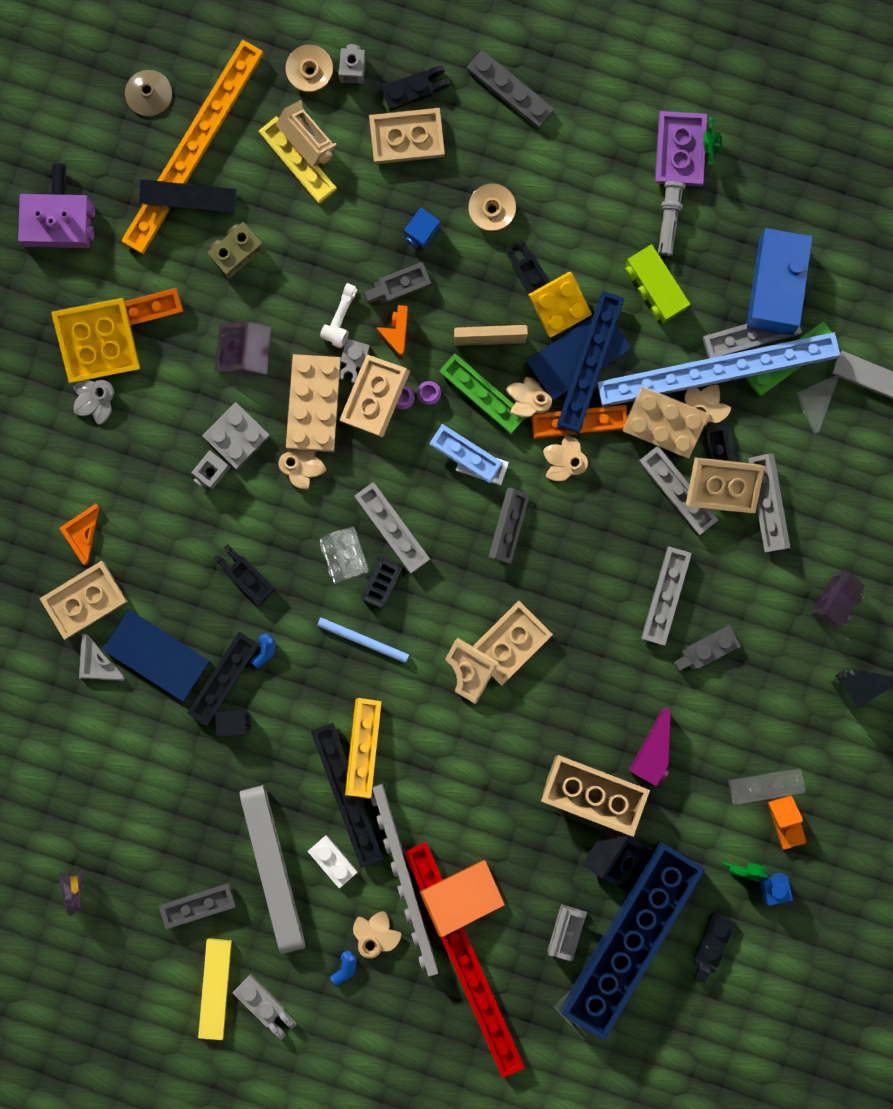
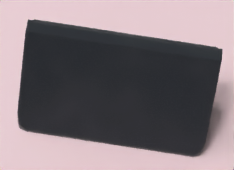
[704,424,740,462]

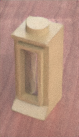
[276,100,337,167]

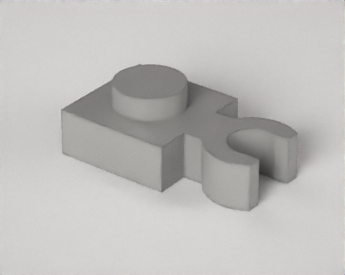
[339,339,370,384]

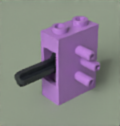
[18,163,95,248]

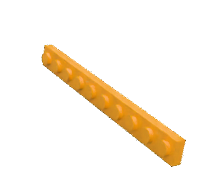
[121,39,264,254]

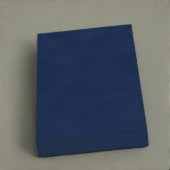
[526,317,632,401]
[103,609,210,702]

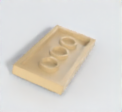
[286,354,341,452]

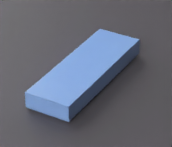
[429,424,503,484]

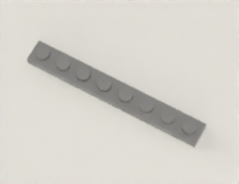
[371,783,438,976]

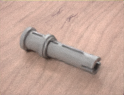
[658,181,686,256]

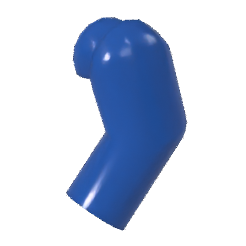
[251,633,276,669]
[330,951,357,987]

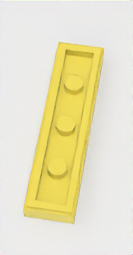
[258,116,337,204]
[198,938,232,1040]

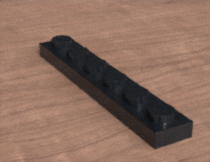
[311,722,384,868]

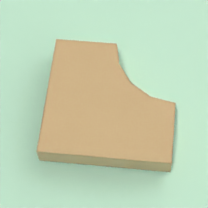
[445,638,499,704]

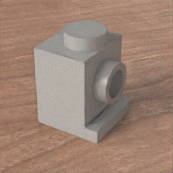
[338,44,365,84]
[191,450,231,489]

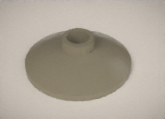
[125,70,172,117]

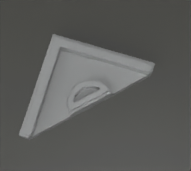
[79,634,125,681]

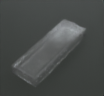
[728,768,805,805]

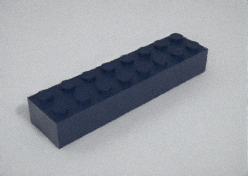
[559,841,705,1041]

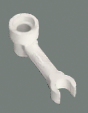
[320,283,357,349]

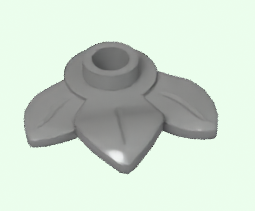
[73,379,114,425]

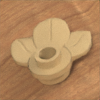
[506,377,552,417]
[685,385,731,426]
[543,435,588,481]
[278,450,326,489]
[353,911,401,958]

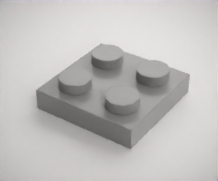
[202,402,270,470]

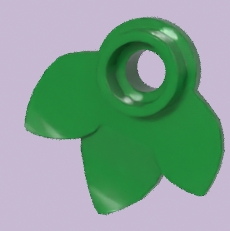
[703,117,722,166]
[723,861,768,881]

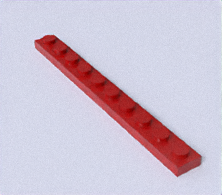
[404,842,525,1078]

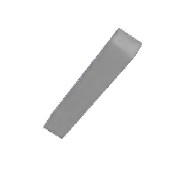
[240,785,305,954]

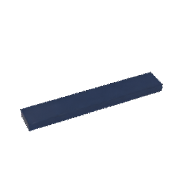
[556,291,625,434]

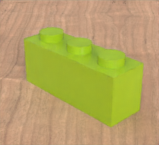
[625,244,690,324]

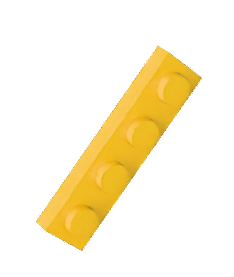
[345,698,381,798]

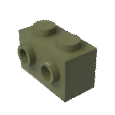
[207,222,265,279]

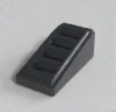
[361,556,403,609]

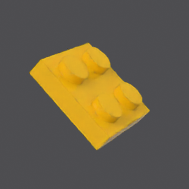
[528,272,592,338]

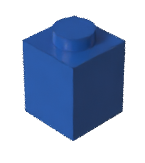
[404,207,440,249]
[759,872,793,905]

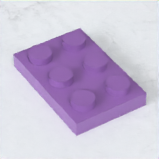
[655,111,707,186]

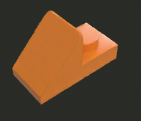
[377,305,408,358]
[768,795,807,850]

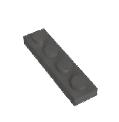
[467,50,554,129]

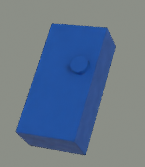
[746,228,812,335]

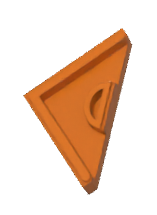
[59,504,100,565]

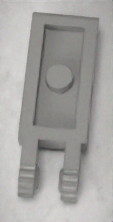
[233,974,297,1040]

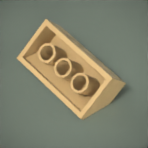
[541,755,650,837]

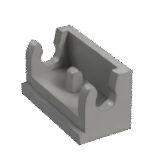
[547,904,587,961]

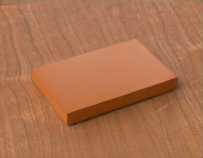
[420,860,505,937]

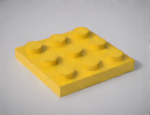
[51,298,140,383]

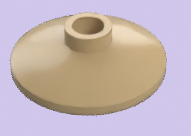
[286,45,333,92]
[468,184,516,231]

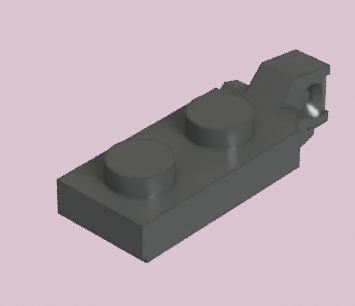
[364,262,432,304]
[674,625,741,671]

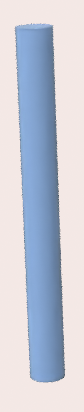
[317,618,409,663]

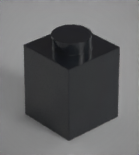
[215,710,252,737]

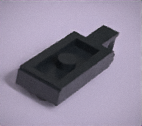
[694,912,736,983]

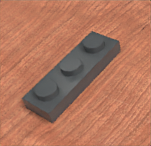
[489,488,530,564]
[159,882,237,929]

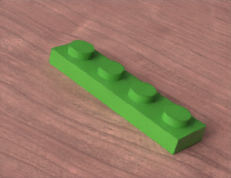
[746,321,837,397]
[439,353,526,434]

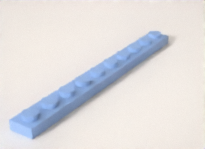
[597,332,840,407]

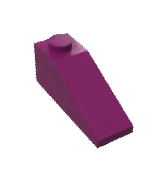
[629,707,670,786]

